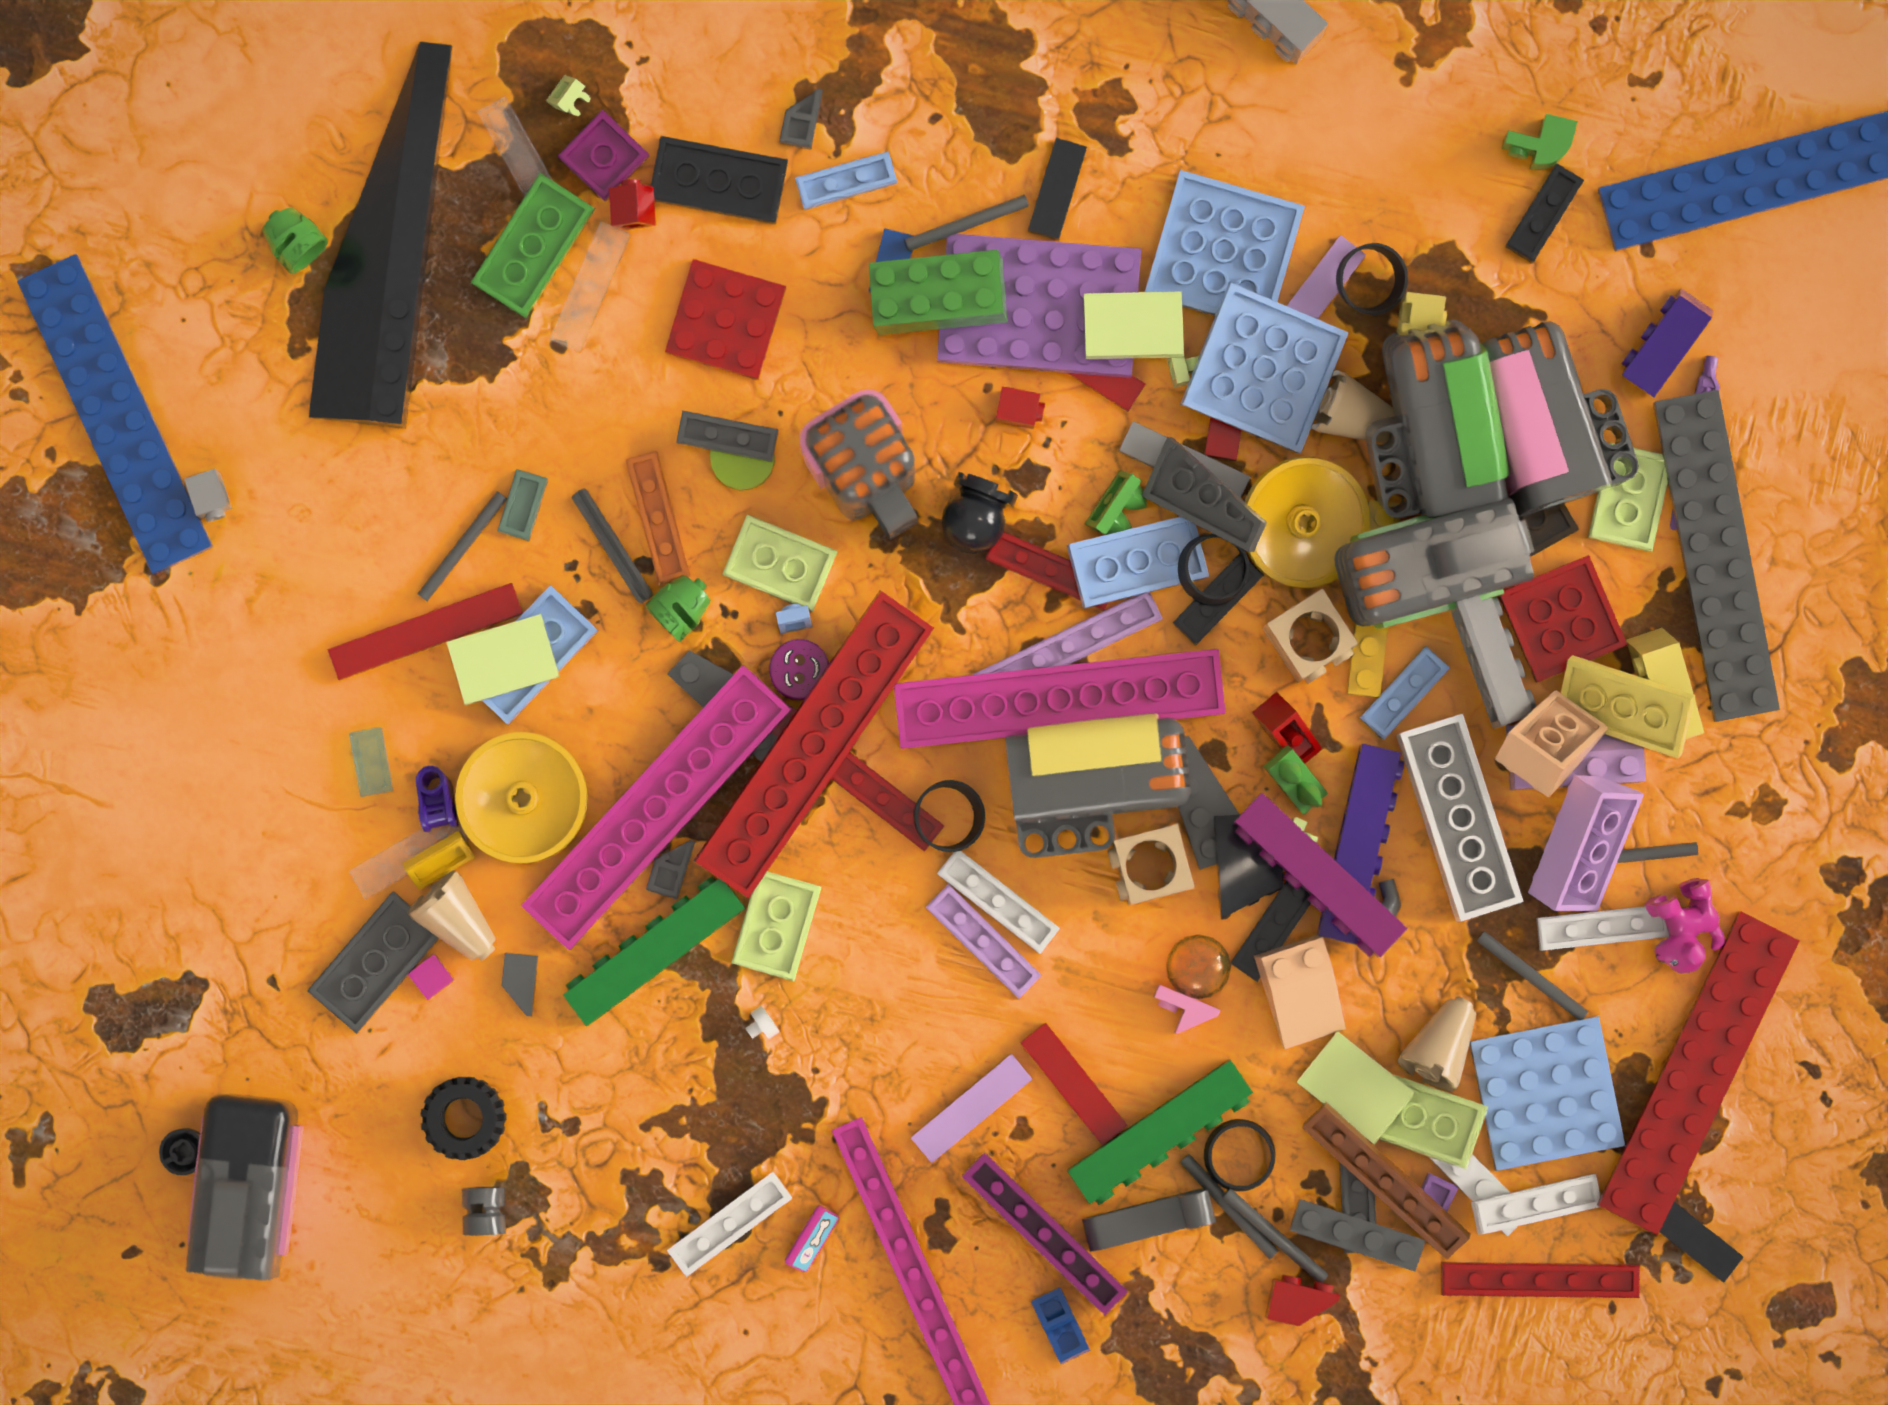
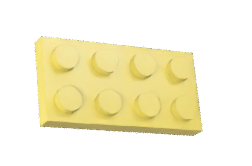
[1561,655,1695,759]

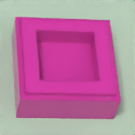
[408,954,454,1000]

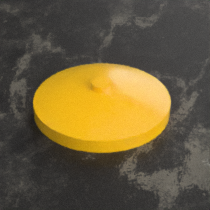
[1245,457,1370,588]
[455,732,588,864]

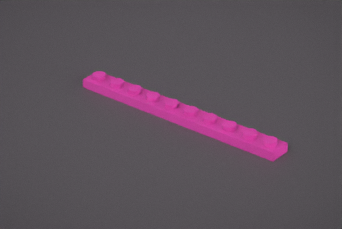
[832,1117,991,1405]

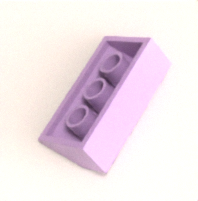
[1506,724,1646,790]
[1528,775,1644,911]

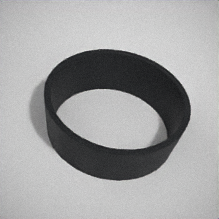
[1336,243,1408,315]
[1177,534,1249,605]
[913,780,985,852]
[1204,1119,1276,1191]

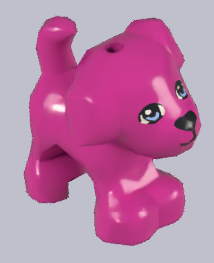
[1645,878,1725,974]

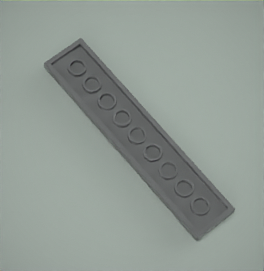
[1653,390,1780,722]

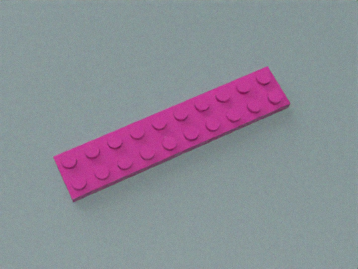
[894,649,1226,749]
[521,665,792,950]

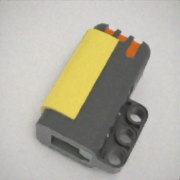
[1006,713,1191,858]

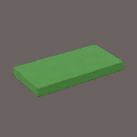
[470,173,596,318]

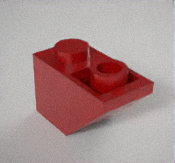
[1265,1274,1340,1326]

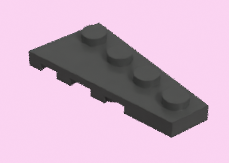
[1142,437,1267,552]
[668,650,797,762]
[1178,735,1240,870]

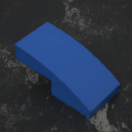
[1031,1287,1090,1365]

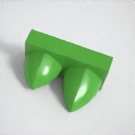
[1084,470,1147,535]
[1263,745,1328,815]

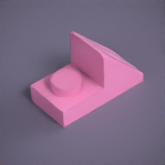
[1153,985,1220,1034]

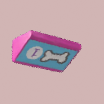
[784,1205,839,1272]

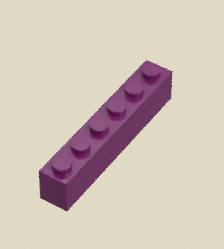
[1233,793,1408,958]
[962,1152,1128,1315]

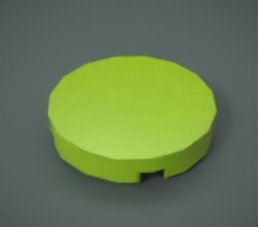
[710,450,775,491]

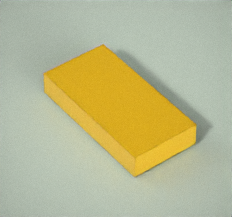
[402,830,475,890]

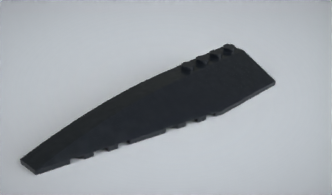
[309,41,453,429]

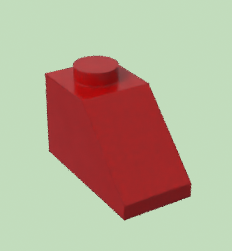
[1252,692,1322,764]

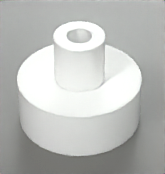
[745,1005,780,1039]

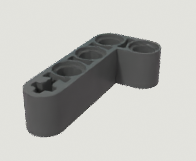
[1082,1188,1216,1252]

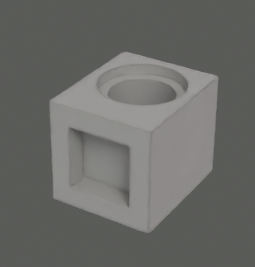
[184,469,232,522]

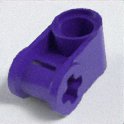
[415,766,458,833]

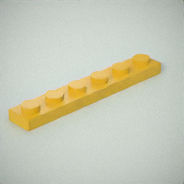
[1347,500,1400,698]

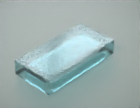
[349,727,394,797]

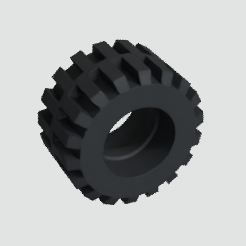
[420,1077,507,1160]

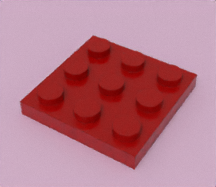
[665,259,786,380]
[1499,555,1628,683]

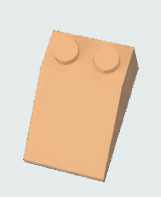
[1495,690,1609,797]
[1254,935,1346,1049]

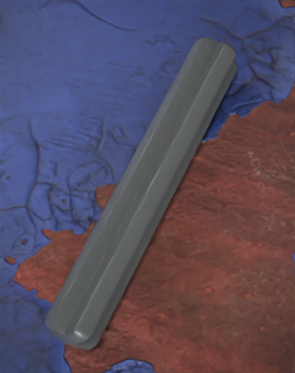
[572,488,653,603]

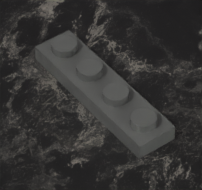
[1289,1199,1425,1272]

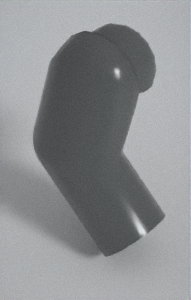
[1379,879,1401,917]

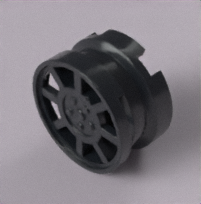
[159,1128,200,1175]

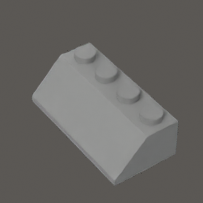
[1450,595,1536,729]

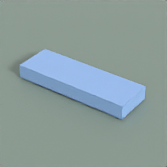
[795,151,898,210]
[1360,646,1450,740]

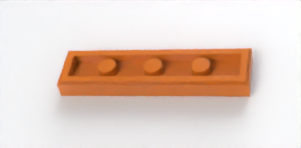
[625,451,691,585]

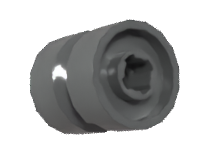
[462,1187,506,1236]

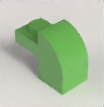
[1501,113,1578,170]

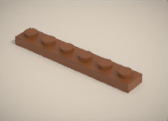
[1302,1102,1471,1259]

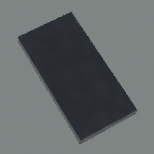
[651,136,788,224]

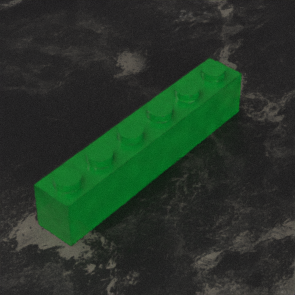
[563,876,746,1027]
[1067,1060,1253,1205]

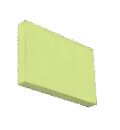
[1083,291,1184,359]
[1587,442,1668,552]
[722,514,838,612]
[447,614,560,705]
[731,871,822,981]
[1297,1031,1415,1145]
[1379,1075,1488,1170]

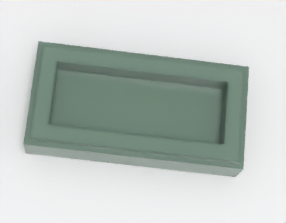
[497,469,549,541]

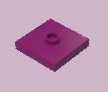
[558,110,650,202]

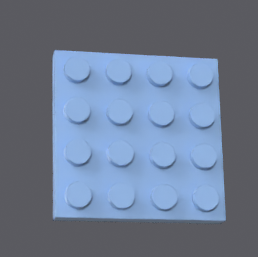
[1145,170,1305,316]
[1180,283,1349,453]
[1470,1016,1625,1171]

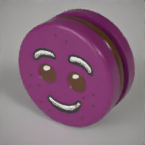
[769,639,829,701]

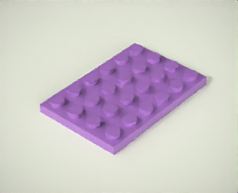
[937,234,1141,378]

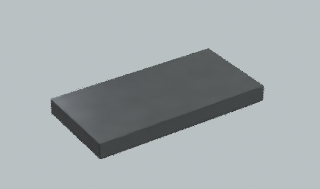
[307,891,439,1034]

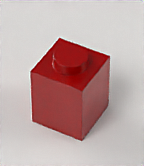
[609,179,656,230]
[996,386,1045,429]

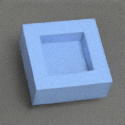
[775,604,812,634]

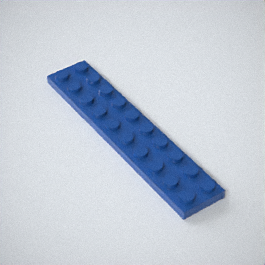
[1597,111,1888,252]
[17,254,213,575]

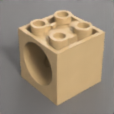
[1262,588,1358,684]
[1107,824,1195,906]

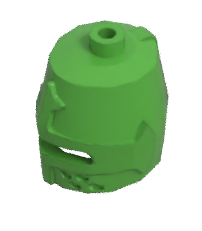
[262,208,328,274]
[645,575,711,643]

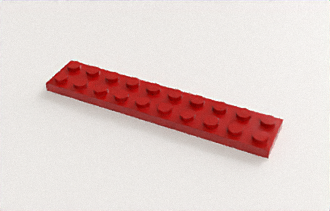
[693,590,934,898]
[1597,911,1800,1235]

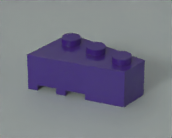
[1621,288,1713,397]

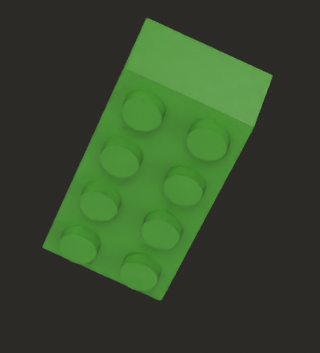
[869,249,1008,335]

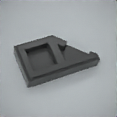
[779,89,823,150]
[646,840,695,899]
[502,953,538,1016]

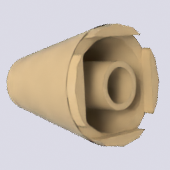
[1311,370,1395,443]
[407,870,496,961]
[1397,997,1477,1092]

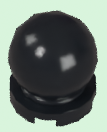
[941,471,1018,554]

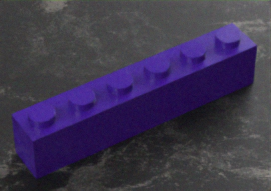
[1316,744,1405,945]

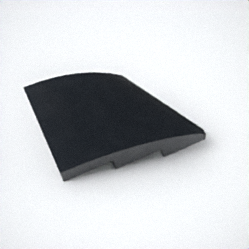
[1213,815,1283,920]

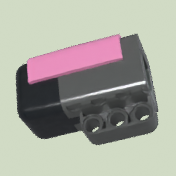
[185,1093,303,1280]

